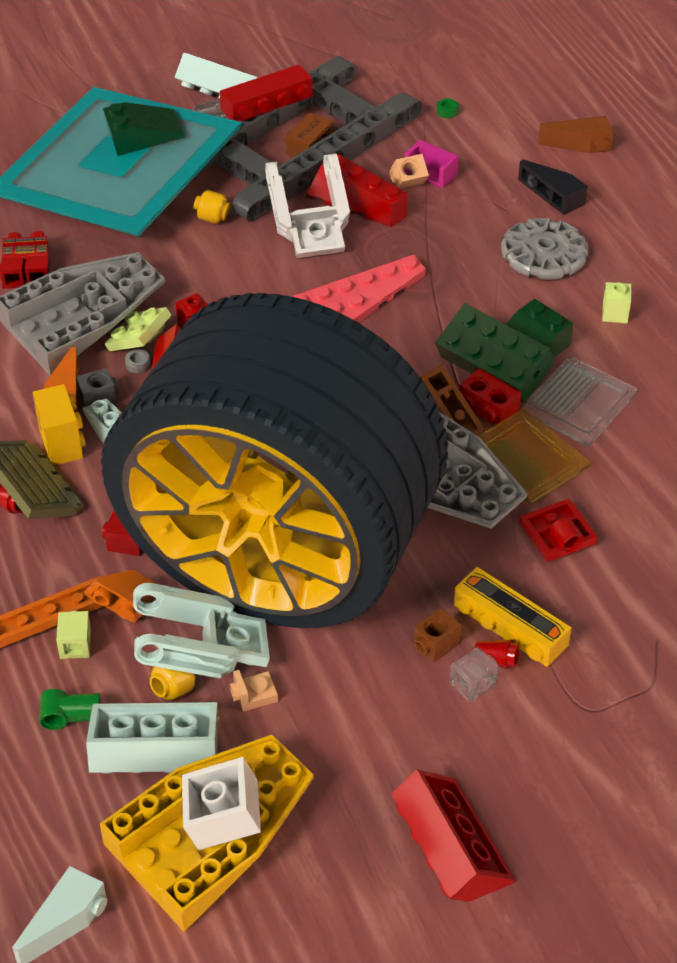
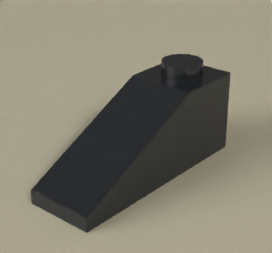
[518,159,588,215]

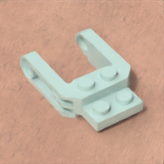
[133,583,270,678]

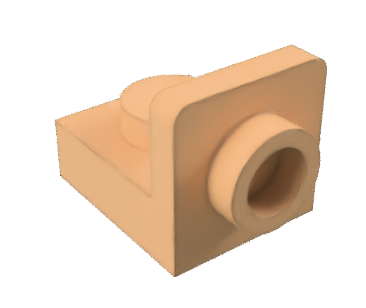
[229,670,278,712]

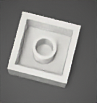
[182,757,261,850]

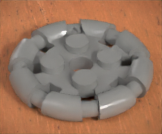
[501,218,589,280]

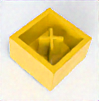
[32,384,86,466]

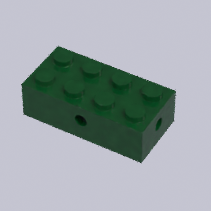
[435,303,554,403]

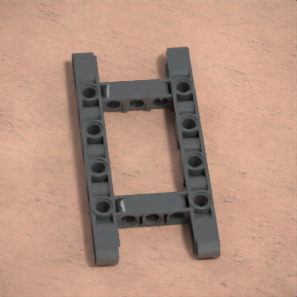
[197,56,422,222]

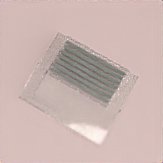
[521,356,638,447]

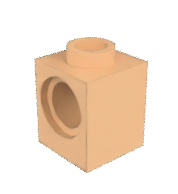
[390,154,429,189]

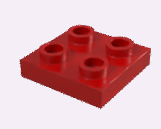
[519,498,598,562]

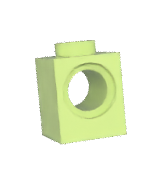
[602,282,631,323]
[56,611,91,659]

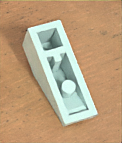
[12,866,107,963]

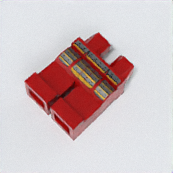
[0,231,50,289]

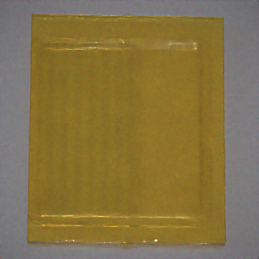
[479,408,591,505]

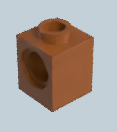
[414,608,461,662]

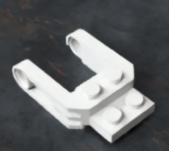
[265,154,350,258]

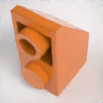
[84,570,157,623]

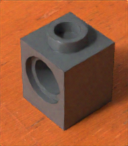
[76,368,119,408]

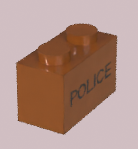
[284,113,333,157]

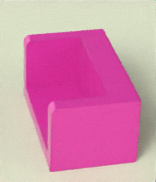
[404,140,459,189]

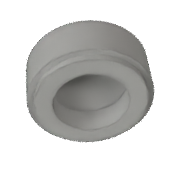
[125,349,151,374]

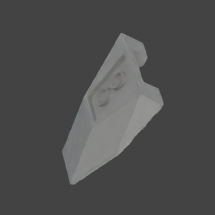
[0,252,165,376]
[428,412,527,529]

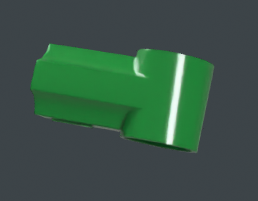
[39,689,101,730]

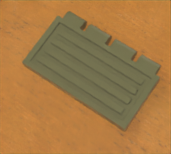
[0,440,84,519]

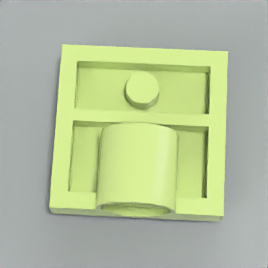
[104,307,172,352]

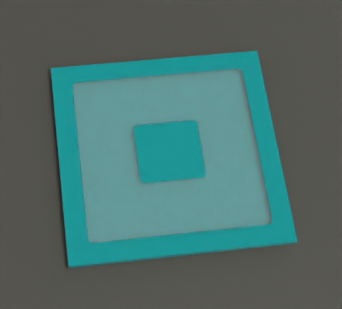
[0,87,242,236]

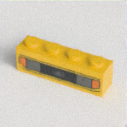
[454,567,572,667]

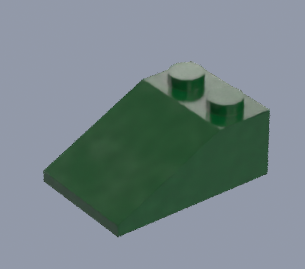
[103,102,185,156]
[506,299,573,358]

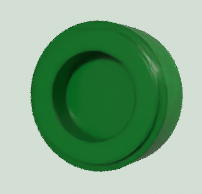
[436,98,459,118]

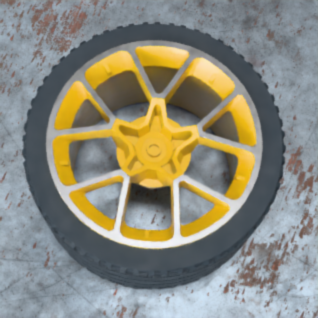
[101,293,448,628]

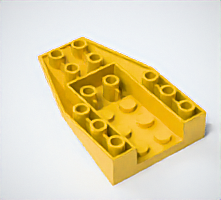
[100,735,314,932]

